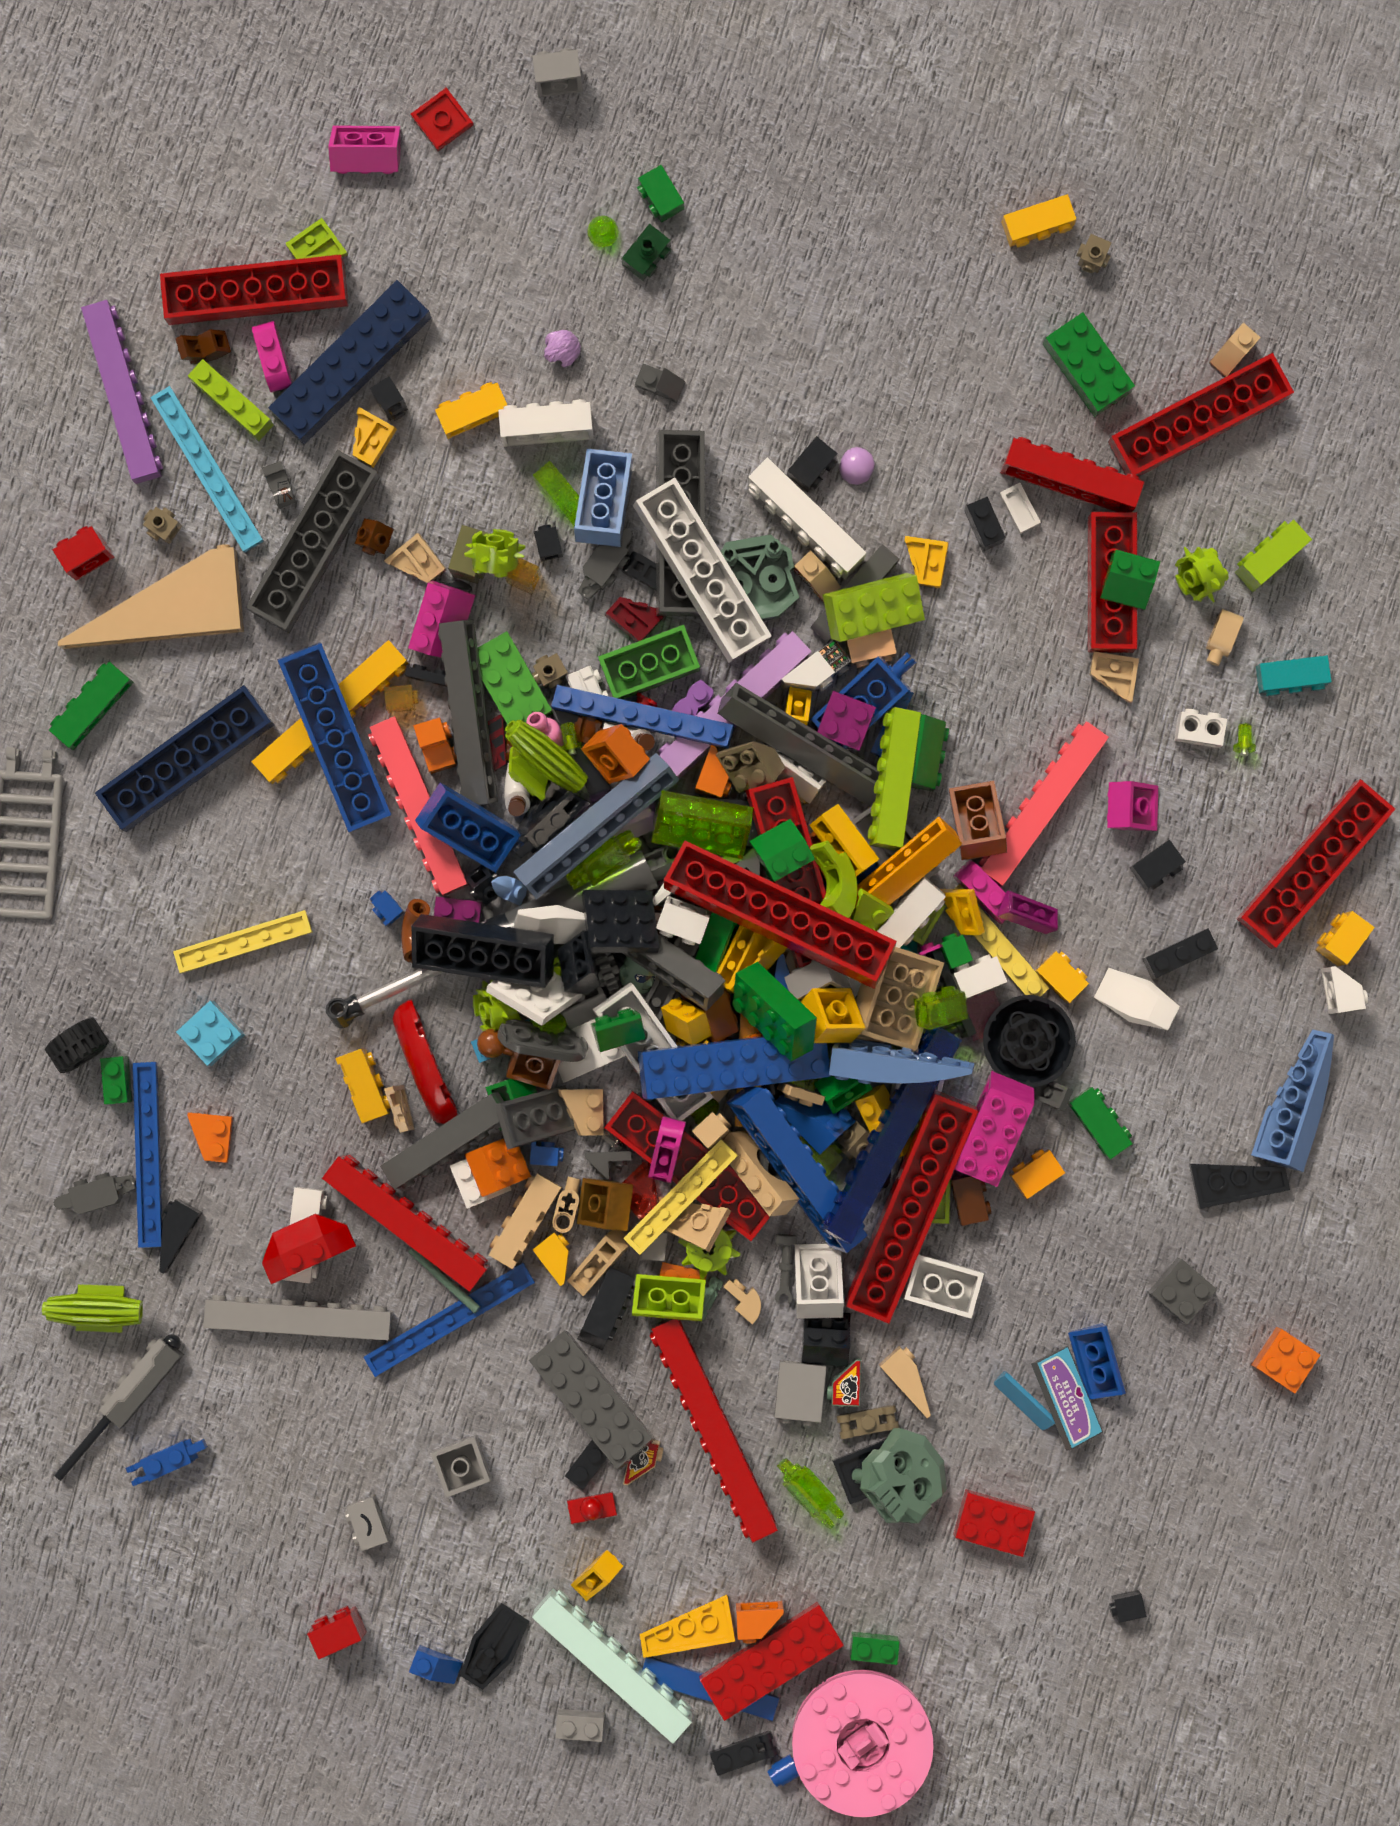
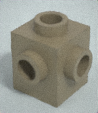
[1076,234,1112,273]
[143,507,182,544]
[532,653,568,689]
[837,1120,877,1162]

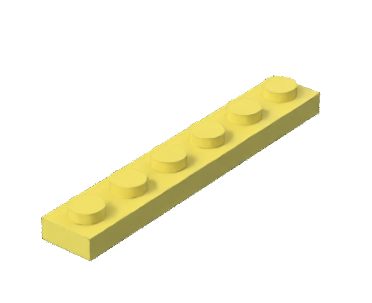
[954,884,1050,996]
[173,910,313,974]
[623,1139,738,1255]

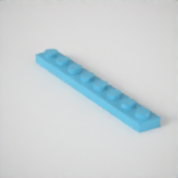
[150,386,264,553]

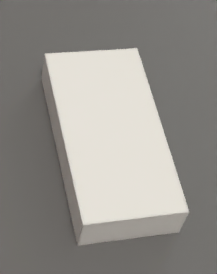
[999,483,1041,534]

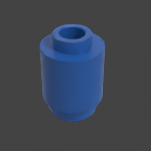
[767,1754,799,1787]

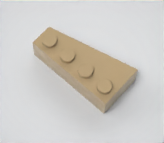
[489,1173,562,1269]

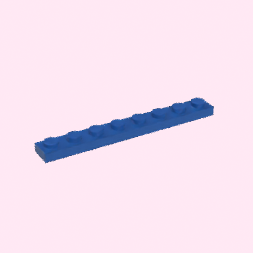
[551,685,734,749]
[133,1062,162,1248]
[363,1262,535,1377]

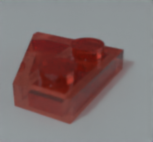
[622,1160,660,1220]

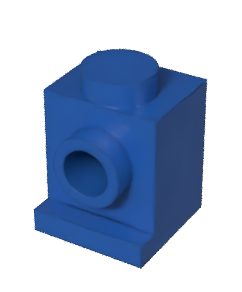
[369,890,405,927]
[530,1141,564,1166]

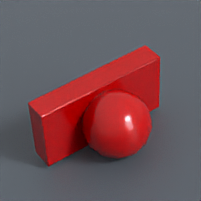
[567,1491,617,1524]

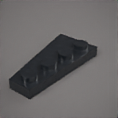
[1189,1163,1290,1209]

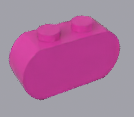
[252,321,293,393]
[953,859,1006,924]
[648,1116,686,1183]

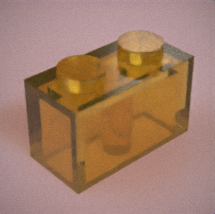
[505,558,542,595]

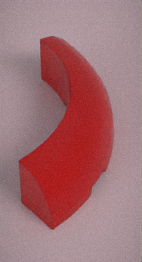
[392,999,458,1124]

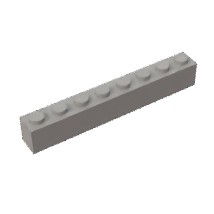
[203,1295,393,1340]

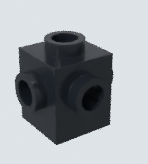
[465,865,499,905]

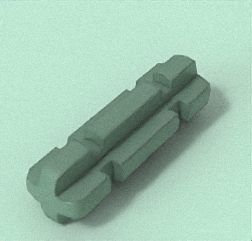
[702,1276,724,1321]

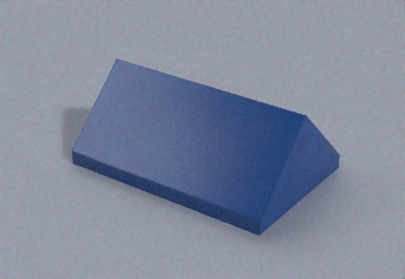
[1068,1323,1126,1399]

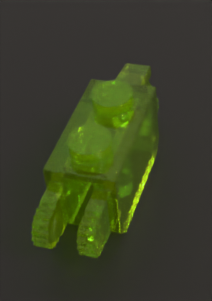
[566,830,642,890]
[777,1458,844,1529]

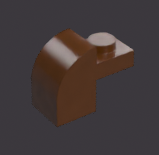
[175,329,231,364]

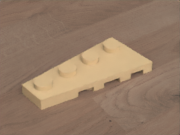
[634,1195,731,1252]

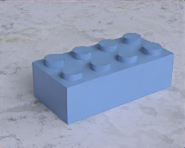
[574,449,633,547]

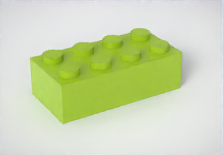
[823,573,925,642]

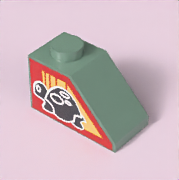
[827,1358,861,1407]

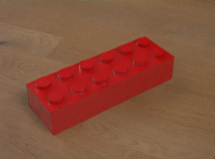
[1000,437,1144,512]
[1088,512,1137,653]
[699,1602,844,1721]

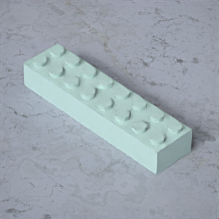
[532,1589,692,1743]

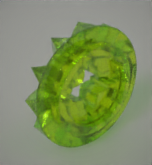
[530,1013,567,1034]

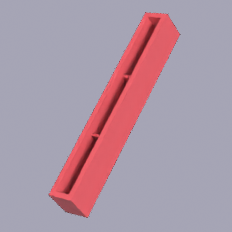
[368,716,469,896]
[979,721,1109,887]

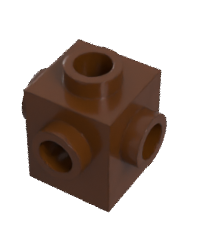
[354,518,394,556]

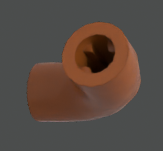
[401,899,430,963]

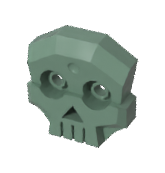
[721,534,799,621]
[852,1428,947,1523]

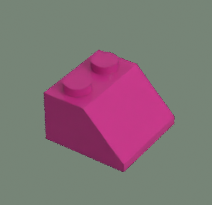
[1107,781,1159,831]

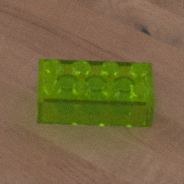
[651,790,753,859]

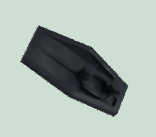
[460,1603,529,1690]

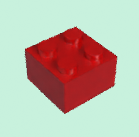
[52,526,115,581]
[307,1606,367,1660]

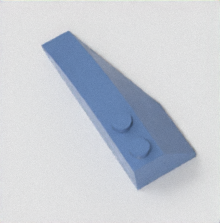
[1251,1030,1334,1172]
[829,1039,975,1084]

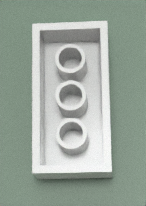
[498,399,594,447]

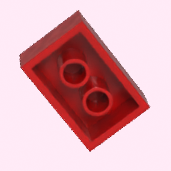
[953,1489,1035,1557]

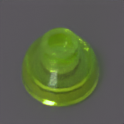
[587,215,619,247]
[690,1098,720,1125]

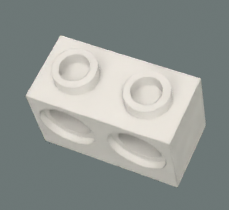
[1174,709,1227,748]

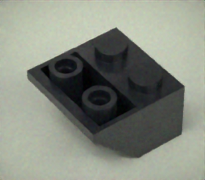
[558,930,600,995]
[801,1312,851,1367]

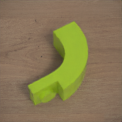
[810,841,857,918]

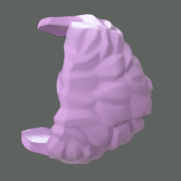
[544,330,581,367]

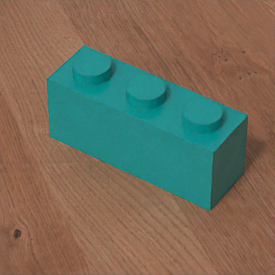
[1256,655,1332,696]

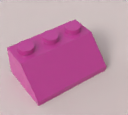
[328,126,401,174]
[408,581,476,657]

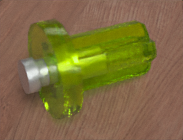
[561,722,583,755]
[1233,723,1256,756]

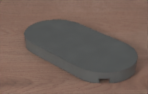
[497,1019,588,1062]

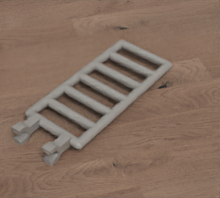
[0,747,63,920]

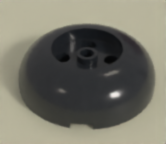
[983,995,1076,1087]

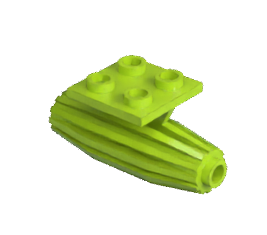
[505,720,588,801]
[42,1284,143,1333]

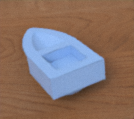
[491,876,527,906]

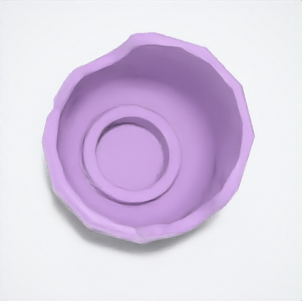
[839,447,875,485]

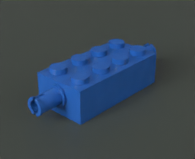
[811,652,917,750]

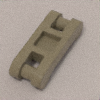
[836,1405,900,1439]

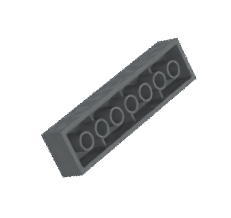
[656,430,705,617]
[246,449,380,634]

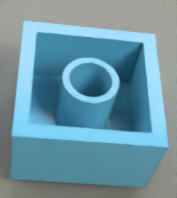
[176,1001,245,1066]

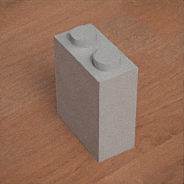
[774,1360,826,1426]

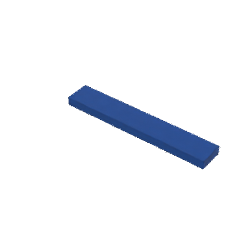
[642,1657,779,1721]

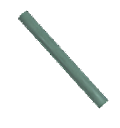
[408,1247,481,1314]

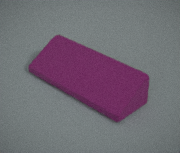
[998,891,1058,934]

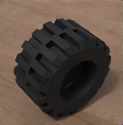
[45,1018,109,1073]

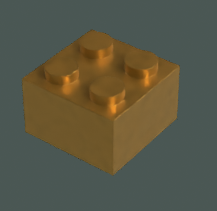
[577,1178,633,1231]

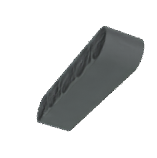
[810,544,900,643]

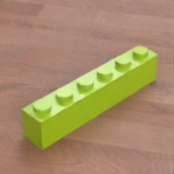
[868,707,921,851]

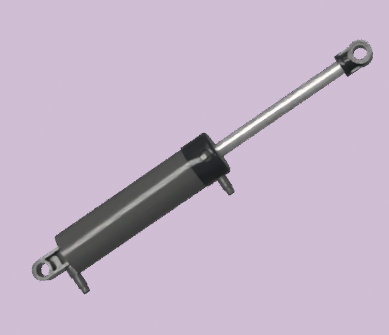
[325,835,681,1028]

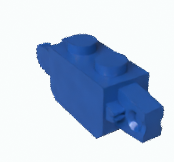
[125,1439,208,1486]

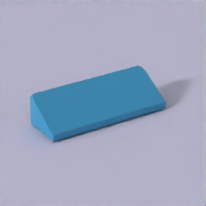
[994,1371,1055,1430]

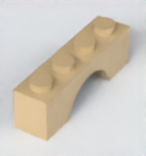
[724,1131,799,1217]

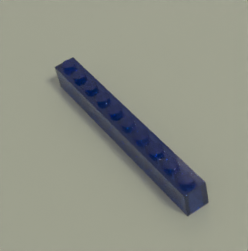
[821,1026,962,1244]

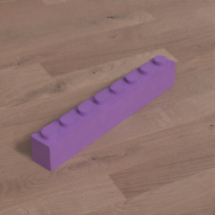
[81,300,163,484]

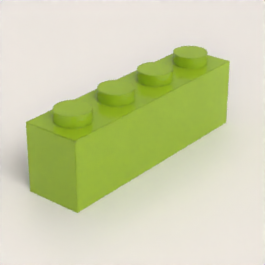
[187,359,274,441]

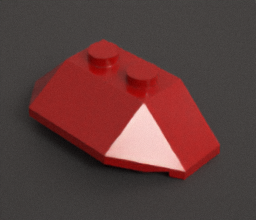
[262,1214,356,1284]

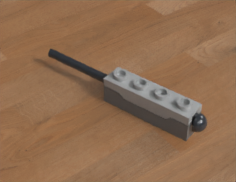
[54,1334,184,1481]

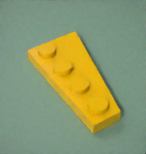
[640,1595,735,1658]

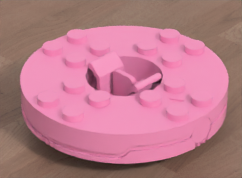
[792,1670,933,1817]

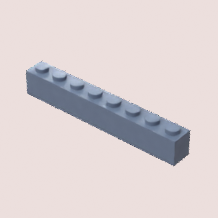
[514,753,679,900]

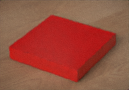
[410,87,474,151]

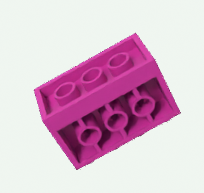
[954,1071,1034,1187]

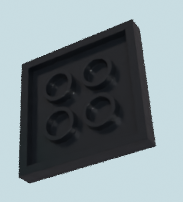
[582,890,660,953]

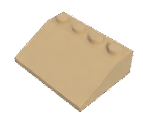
[856,947,944,1051]

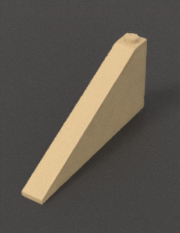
[58,544,244,649]

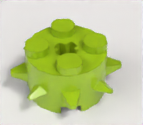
[464,529,526,578]
[1175,547,1229,603]
[473,980,521,1031]
[678,1228,740,1279]

